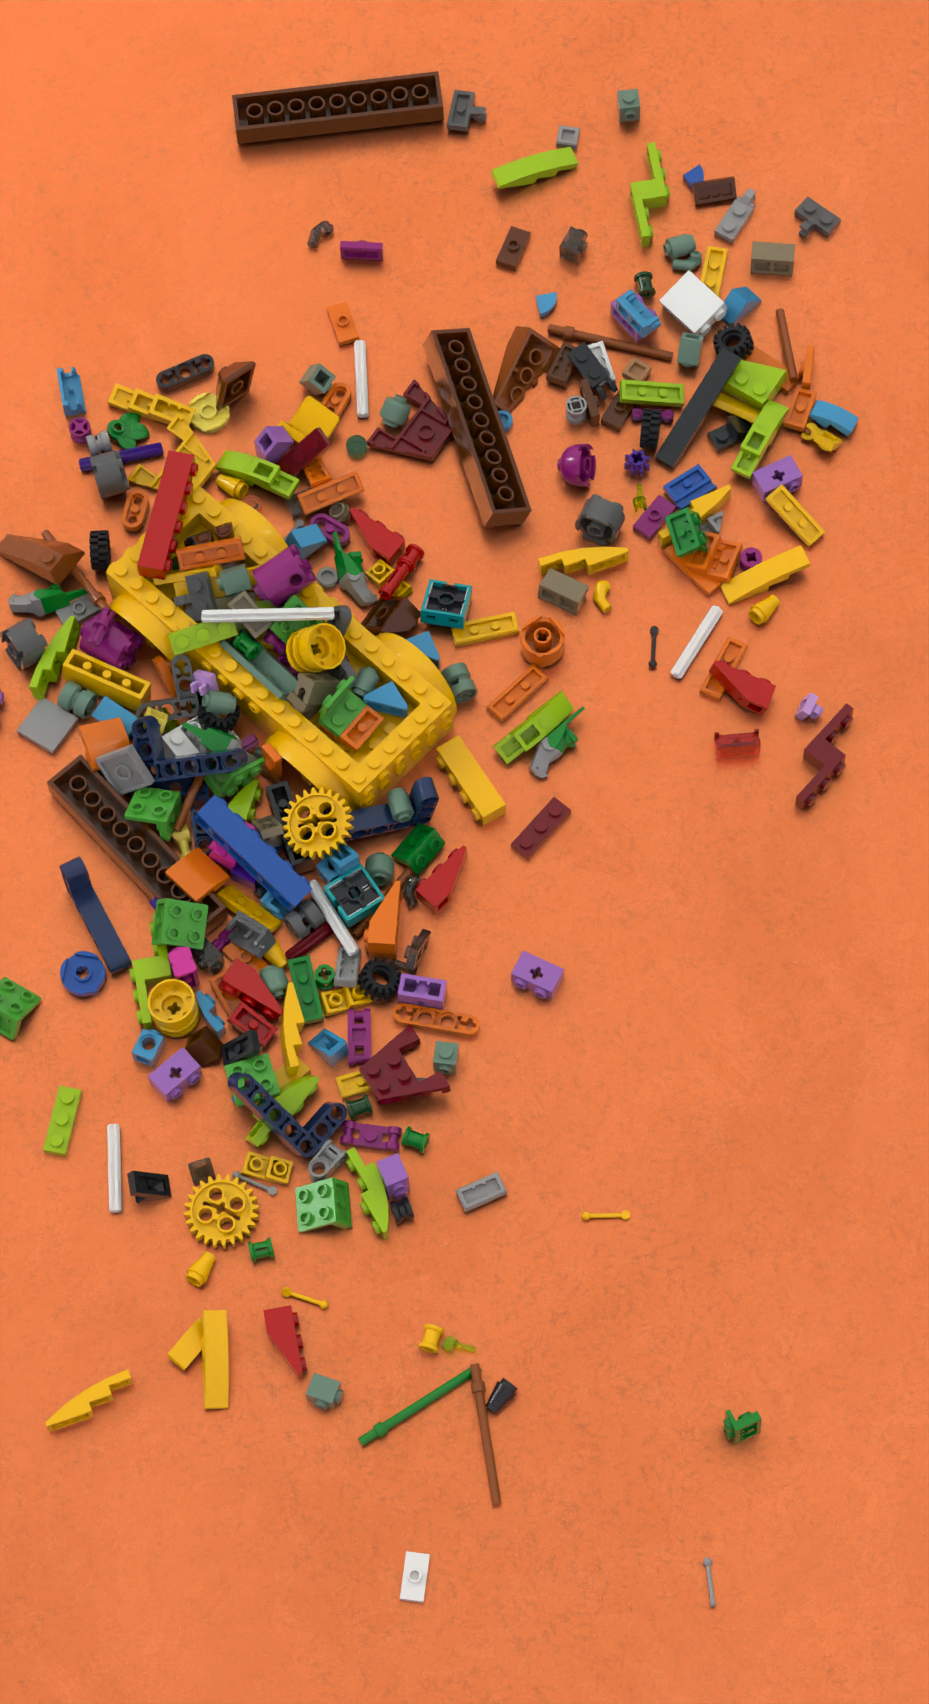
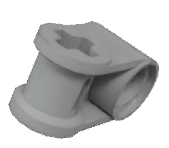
[308,1139,347,1183]

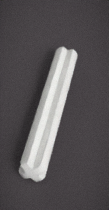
[354,340,369,418]
[671,605,723,679]
[309,879,359,956]
[107,1124,122,1213]

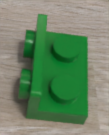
[665,507,708,558]
[391,823,445,875]
[723,1409,762,1445]

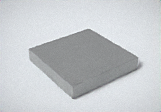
[17,698,79,755]
[95,744,155,796]

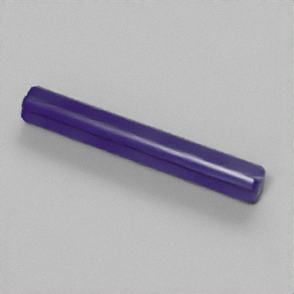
[79,442,163,471]

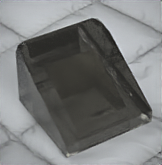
[188,1157,216,1186]

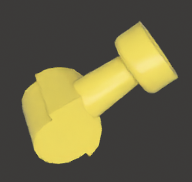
[172,823,192,859]

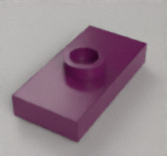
[340,240,383,260]
[633,495,676,540]

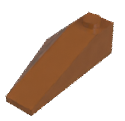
[493,326,560,412]
[0,534,85,586]

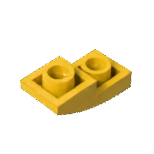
[365,559,413,597]
[319,982,372,1017]
[241,1151,293,1184]
[166,1318,203,1370]

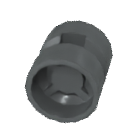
[283,899,326,941]

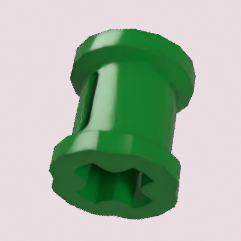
[233,631,262,661]
[315,964,335,991]
[401,1126,430,1153]
[248,1237,275,1263]

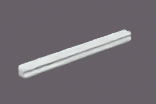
[201,607,335,623]

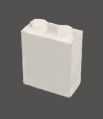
[659,270,728,336]

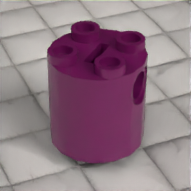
[253,544,317,607]
[79,613,144,670]

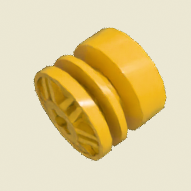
[286,623,346,673]
[148,979,200,1038]

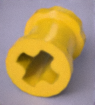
[418,1324,444,1354]

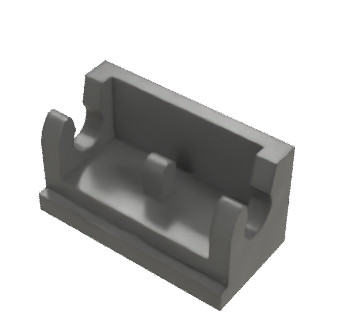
[226,911,276,959]

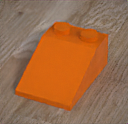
[364,881,402,960]

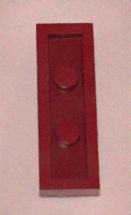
[275,427,332,477]
[511,797,571,860]

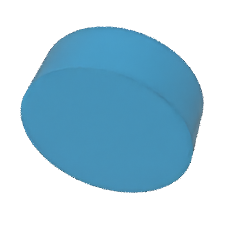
[498,410,513,432]

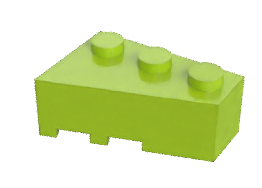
[723,360,787,411]

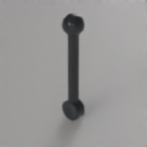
[648,626,659,668]

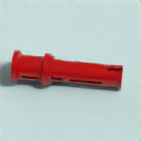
[378,544,424,600]

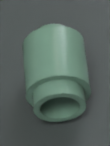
[663,233,696,259]
[351,666,380,701]
[202,690,236,715]
[387,788,414,823]

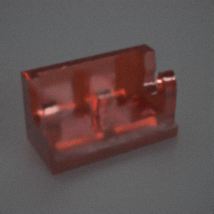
[713,729,761,758]

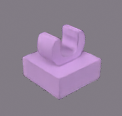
[190,669,219,696]
[795,692,824,721]

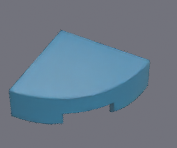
[536,292,557,318]

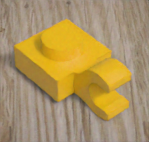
[801,422,842,452]

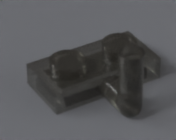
[392,929,431,975]

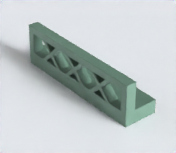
[220,629,298,701]

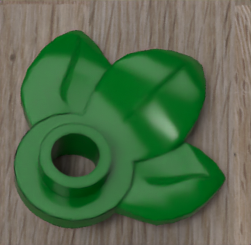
[107,413,150,449]

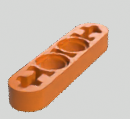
[393,1003,480,1038]

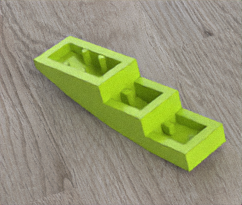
[491,147,579,189]
[29,616,81,700]

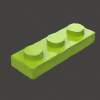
[619,379,684,407]
[43,1086,82,1157]

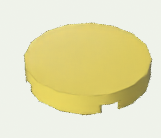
[189,393,230,433]

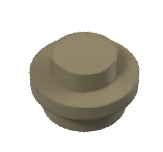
[329,502,350,523]

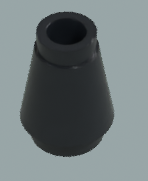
[486,1378,518,1414]

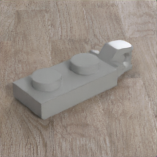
[714,188,756,243]

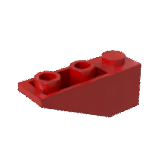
[349,507,406,567]
[709,660,776,716]
[416,845,467,915]
[218,958,283,1021]
[263,1305,307,1379]

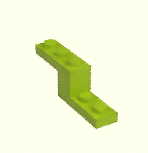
[630,142,670,247]
[168,600,275,656]
[129,914,173,1030]

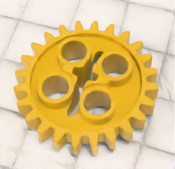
[282,787,354,860]
[184,1174,259,1249]

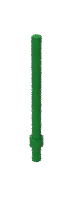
[358,1367,482,1446]

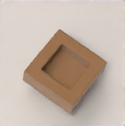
[622,357,652,381]

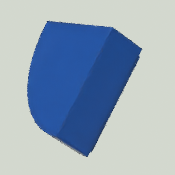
[683,164,704,190]

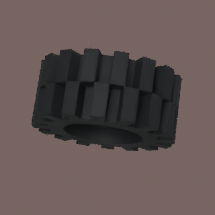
[713,323,754,361]
[640,408,661,449]
[89,530,111,570]
[198,701,240,733]
[358,957,401,1002]

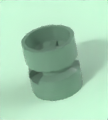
[441,662,478,704]
[57,680,98,719]

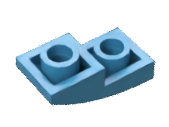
[809,400,859,436]
[196,990,226,1040]

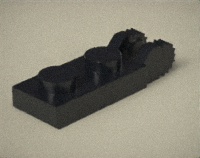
[567,342,618,401]

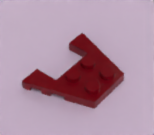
[367,380,453,461]
[359,1025,451,1105]

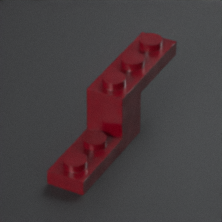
[795,703,854,810]

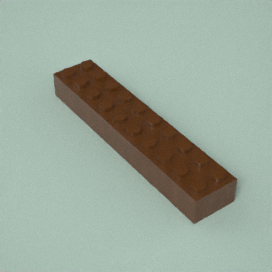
[232,71,444,144]
[423,328,532,527]
[47,755,228,936]

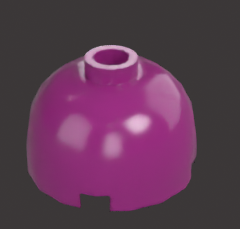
[557,444,596,487]

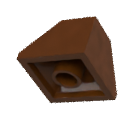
[216,361,256,411]
[361,596,421,633]

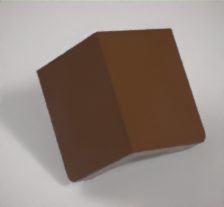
[185,1025,223,1067]

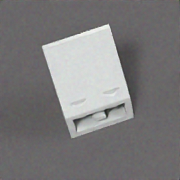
[162,713,240,772]

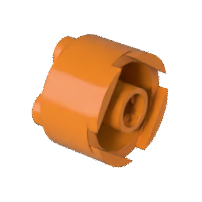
[521,616,565,668]

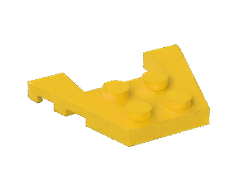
[128,413,217,491]

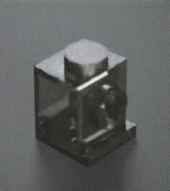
[559,227,588,265]
[191,938,225,975]

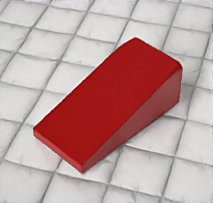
[226,1002,278,1047]

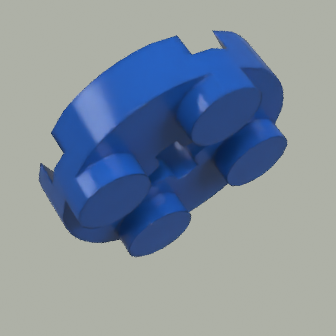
[60,951,106,997]

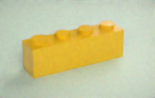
[62,649,151,711]
[435,735,506,826]

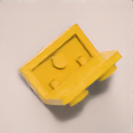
[278,396,340,443]

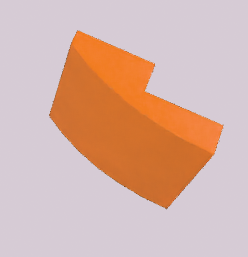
[685,531,743,583]
[320,705,384,752]
[78,717,130,771]
[165,847,230,903]

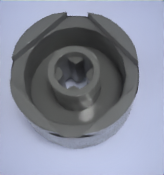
[89,450,130,499]
[575,494,625,545]
[0,618,48,670]

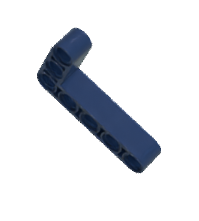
[132,715,248,782]
[147,777,218,865]
[326,777,439,841]
[59,856,132,975]
[228,1072,348,1157]

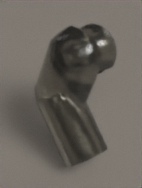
[307,221,334,248]
[401,875,421,909]

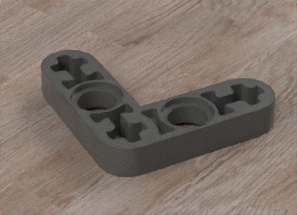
[326,605,357,688]
[136,653,200,721]

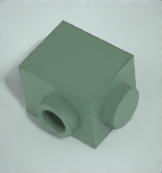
[617,89,640,122]
[677,332,704,367]
[299,363,336,395]
[217,564,252,597]
[433,1041,459,1074]
[306,1373,344,1410]

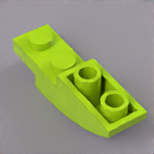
[731,400,789,480]
[216,451,300,500]
[493,691,575,764]
[217,779,263,865]
[245,1074,320,1147]
[345,1147,389,1239]

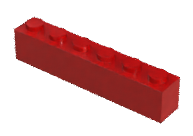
[137,450,198,580]

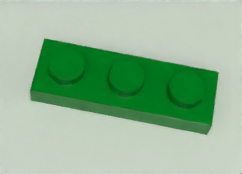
[288,955,324,1025]

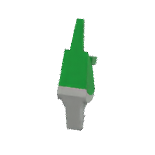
[332,532,377,607]
[8,583,88,617]
[529,706,585,778]
[182,722,258,764]

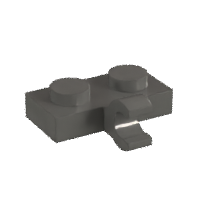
[447,90,487,132]
[794,196,841,238]
[173,571,217,620]

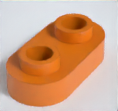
[321,382,351,417]
[121,489,149,531]

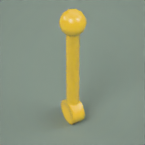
[581,1210,630,1220]
[282,1287,328,1309]

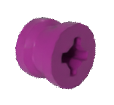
[69,417,92,444]
[740,547,762,572]

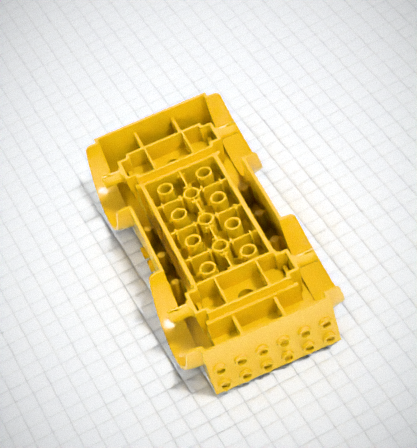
[106,485,457,810]

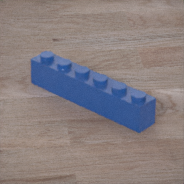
[192,795,313,912]

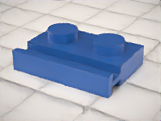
[663,464,717,510]

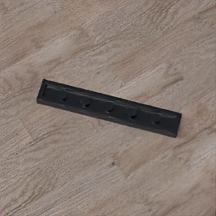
[655,348,742,469]

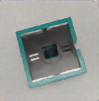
[420,579,472,629]
[323,864,385,928]

